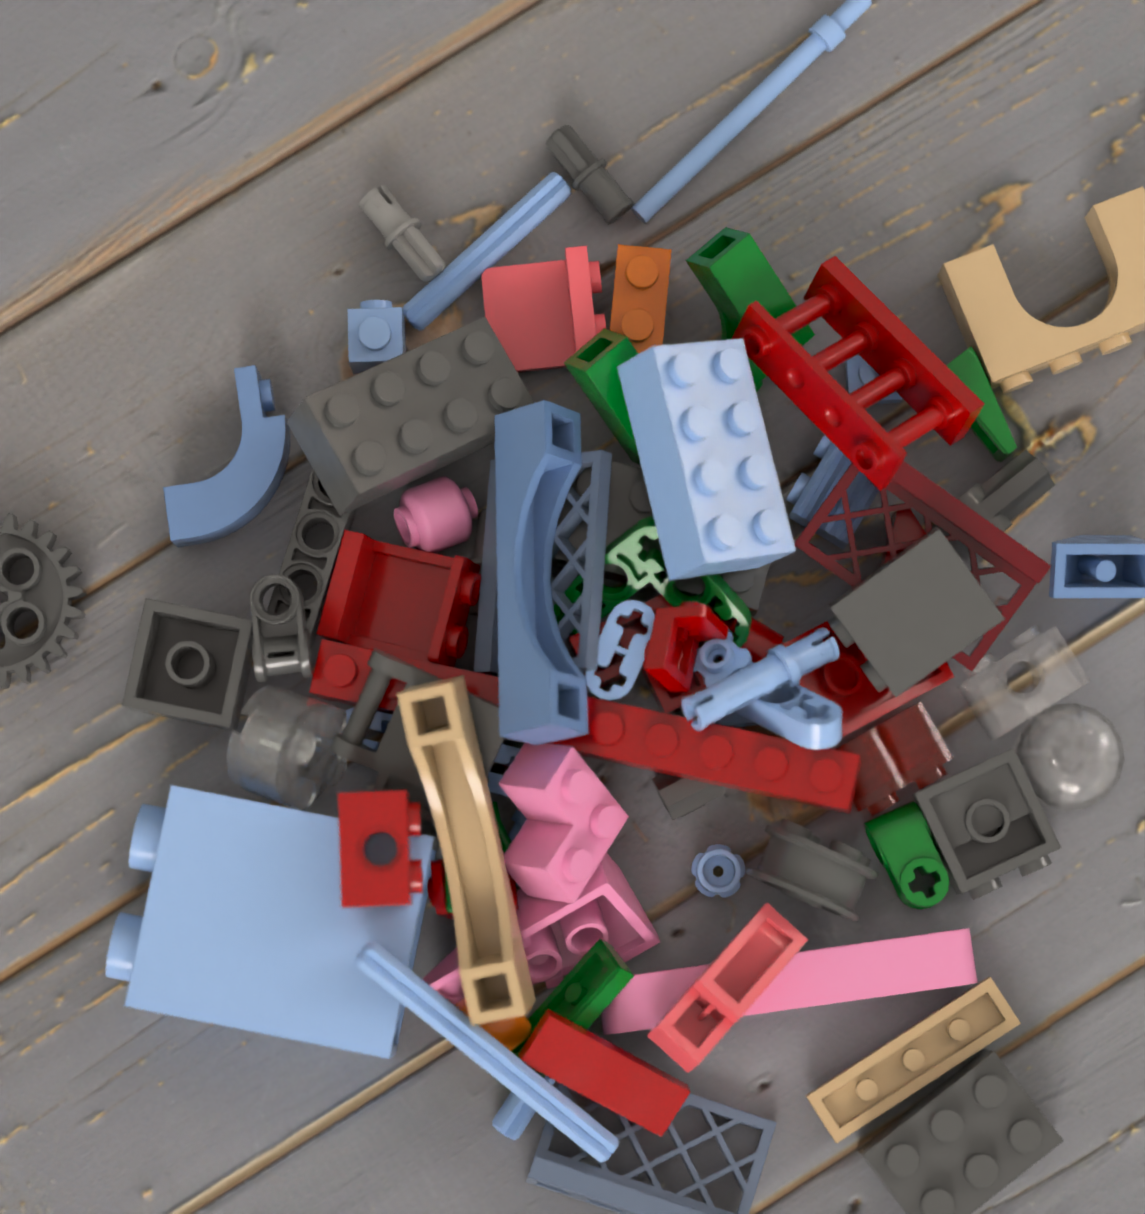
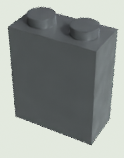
[827,527,1005,697]

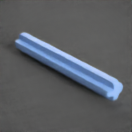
[402,172,571,331]

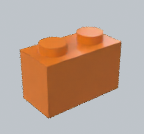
[610,244,672,354]

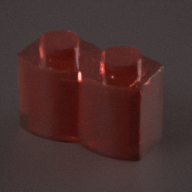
[835,701,953,816]

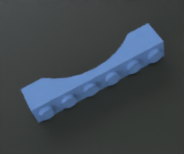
[494,400,588,745]

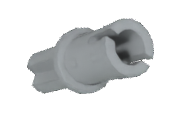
[359,184,446,283]

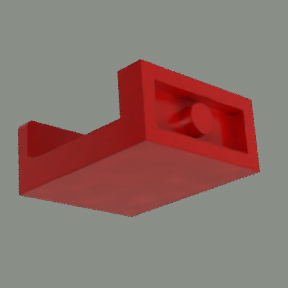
[317,529,481,667]

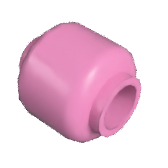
[394,476,478,553]

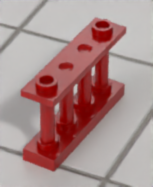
[732,256,985,491]

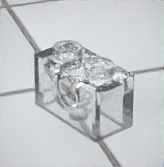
[956,625,1091,741]

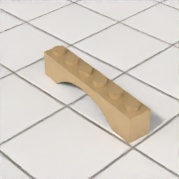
[397,675,536,1026]

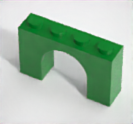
[563,227,815,465]

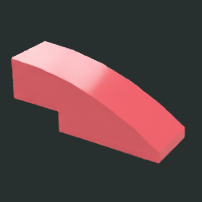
[647,902,808,1073]

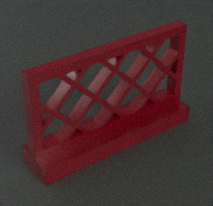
[794,461,1051,672]

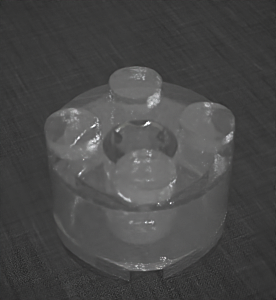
[227,685,347,811]

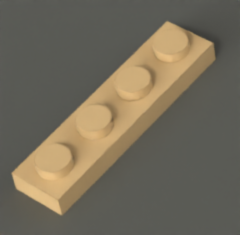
[805,977,1021,1144]

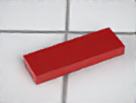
[519,1009,691,1137]

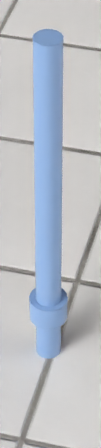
[631,0,872,224]

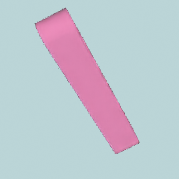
[601,928,978,1035]

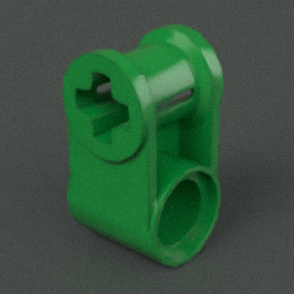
[863,801,949,910]

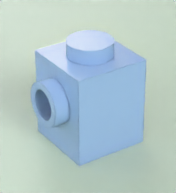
[347,300,406,374]

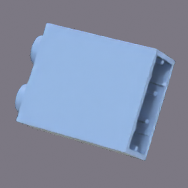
[106,785,439,1059]

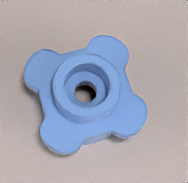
[694,631,752,687]

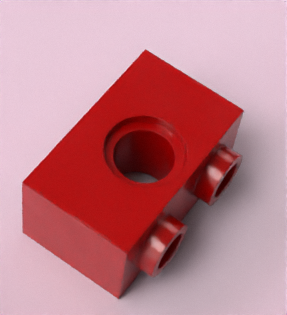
[338,790,423,908]

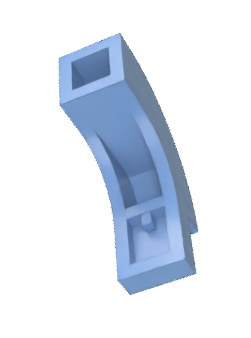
[163,365,291,548]

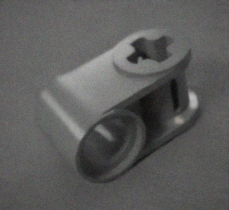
[250,574,313,683]

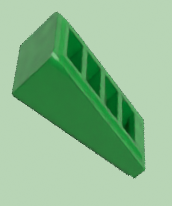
[946,346,1017,463]

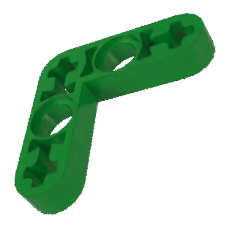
[553,516,752,648]

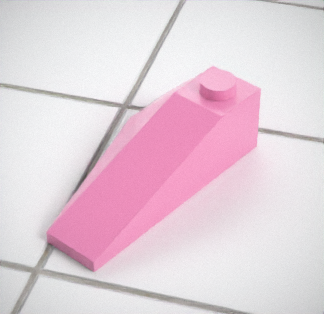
[422,853,660,1005]

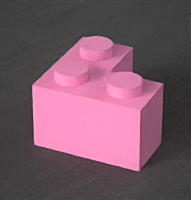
[498,742,629,904]

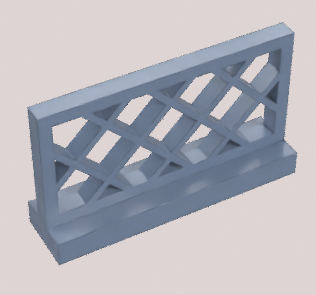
[473,450,612,677]
[526,1083,777,1214]

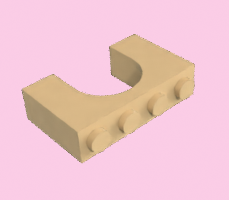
[937,186,1145,394]

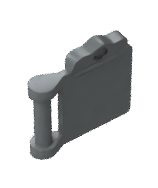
[330,648,505,825]

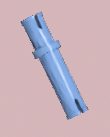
[682,628,839,731]

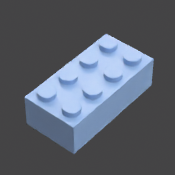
[617,338,796,580]

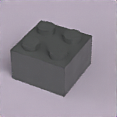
[122,598,253,732]

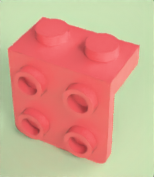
[481,246,606,373]

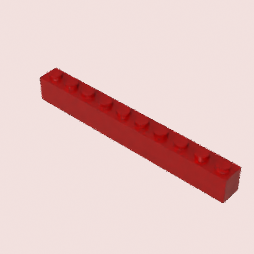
[309,639,862,814]

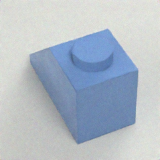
[1049,535,1145,598]

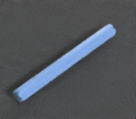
[354,941,619,1162]

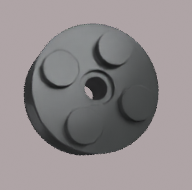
[746,819,878,922]

